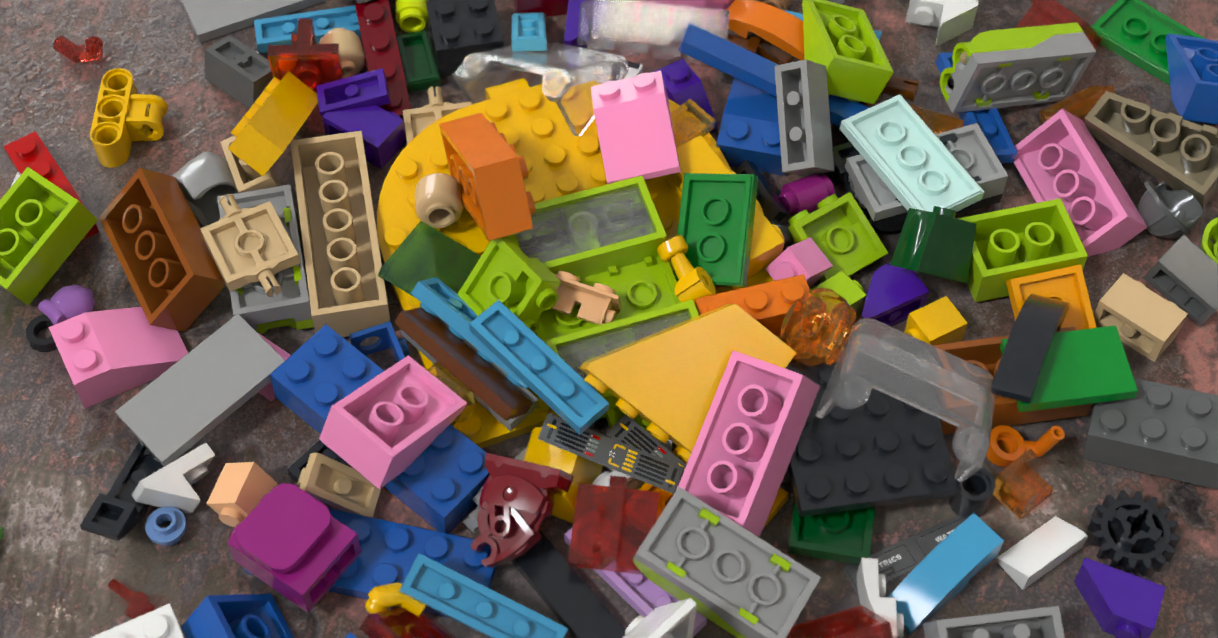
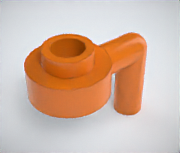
[982,425,1065,467]

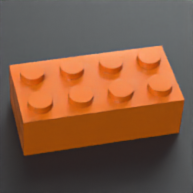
[439,113,536,241]

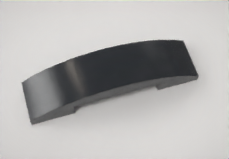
[991,294,1070,404]
[80,440,164,541]

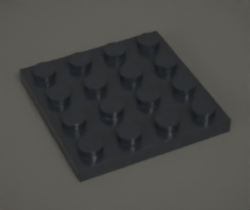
[785,348,958,517]

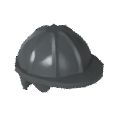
[1138,180,1204,239]

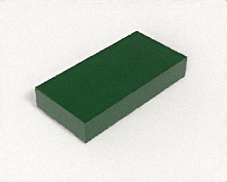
[396,30,441,93]

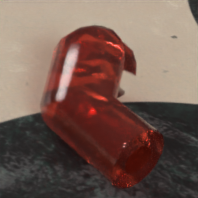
[53,36,104,63]

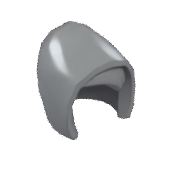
[172,151,239,227]

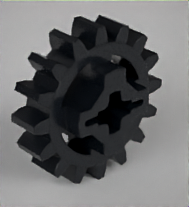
[1087,490,1180,577]

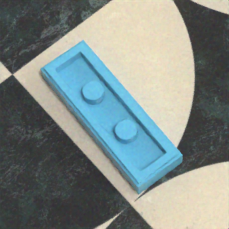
[512,13,547,52]

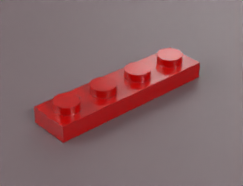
[3,131,99,241]

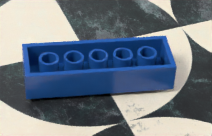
[270,324,490,534]

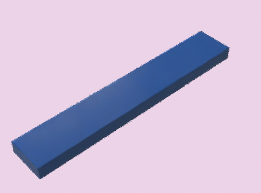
[678,23,869,127]

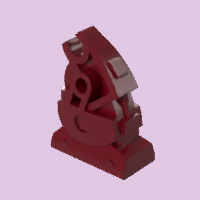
[471,453,574,568]

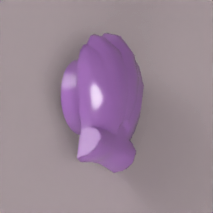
[38,285,96,325]

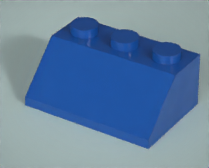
[181,594,294,638]

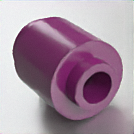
[779,174,835,217]

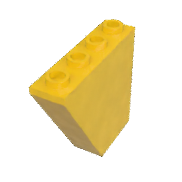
[579,304,797,463]

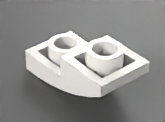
[856,558,904,638]

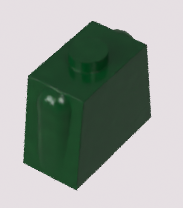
[890,206,977,283]

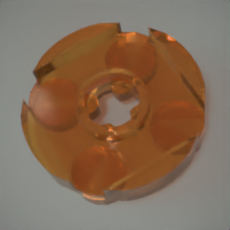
[780,288,856,366]

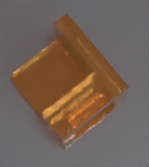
[993,449,1052,520]

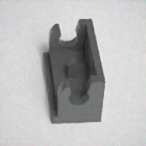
[205,35,278,108]

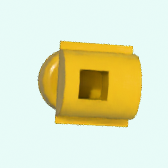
[656,235,716,303]

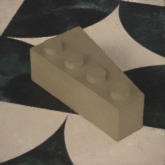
[1084,91,1218,208]

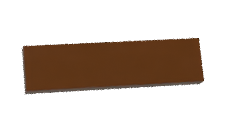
[395,307,533,421]

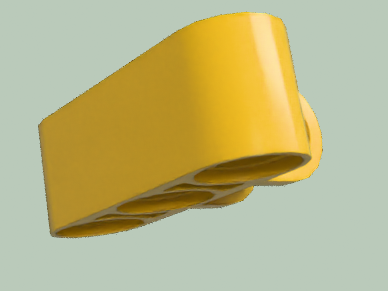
[90,68,168,168]

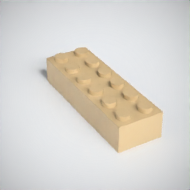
[290,131,391,337]

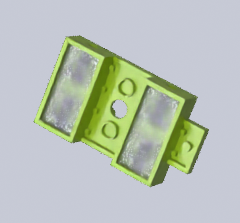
[507,175,699,440]

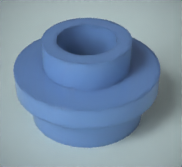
[145,507,187,546]

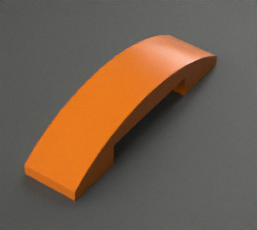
[718,0,805,60]

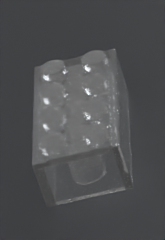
[577,0,730,63]

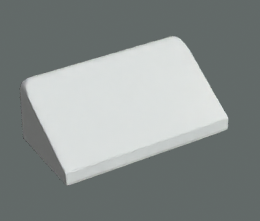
[995,516,1088,590]

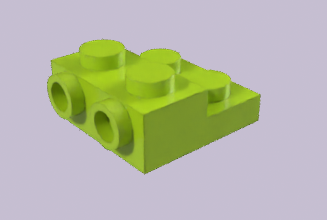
[788,192,888,283]
[458,236,561,334]

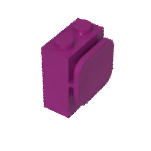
[227,483,362,613]

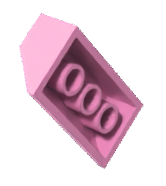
[1013,108,1148,257]
[677,350,820,537]

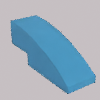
[888,513,1004,635]

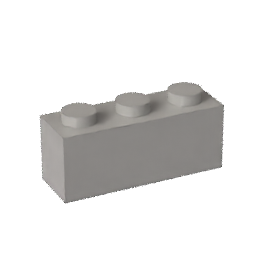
[774,59,834,176]
[923,606,1065,638]

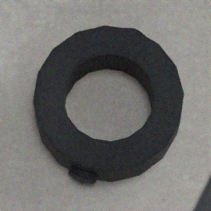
[26,314,58,352]

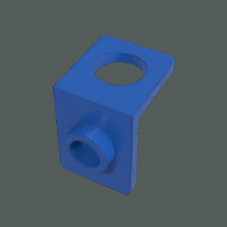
[349,321,411,363]

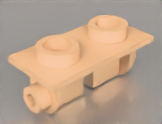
[550,271,621,325]

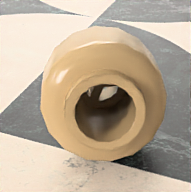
[318,28,366,79]
[414,173,463,228]

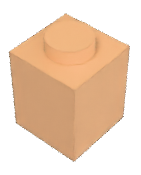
[206,462,278,527]

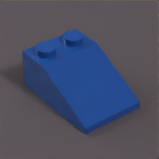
[1165,33,1218,125]
[716,77,785,176]

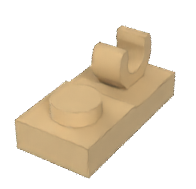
[297,452,381,517]

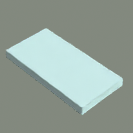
[840,94,984,212]

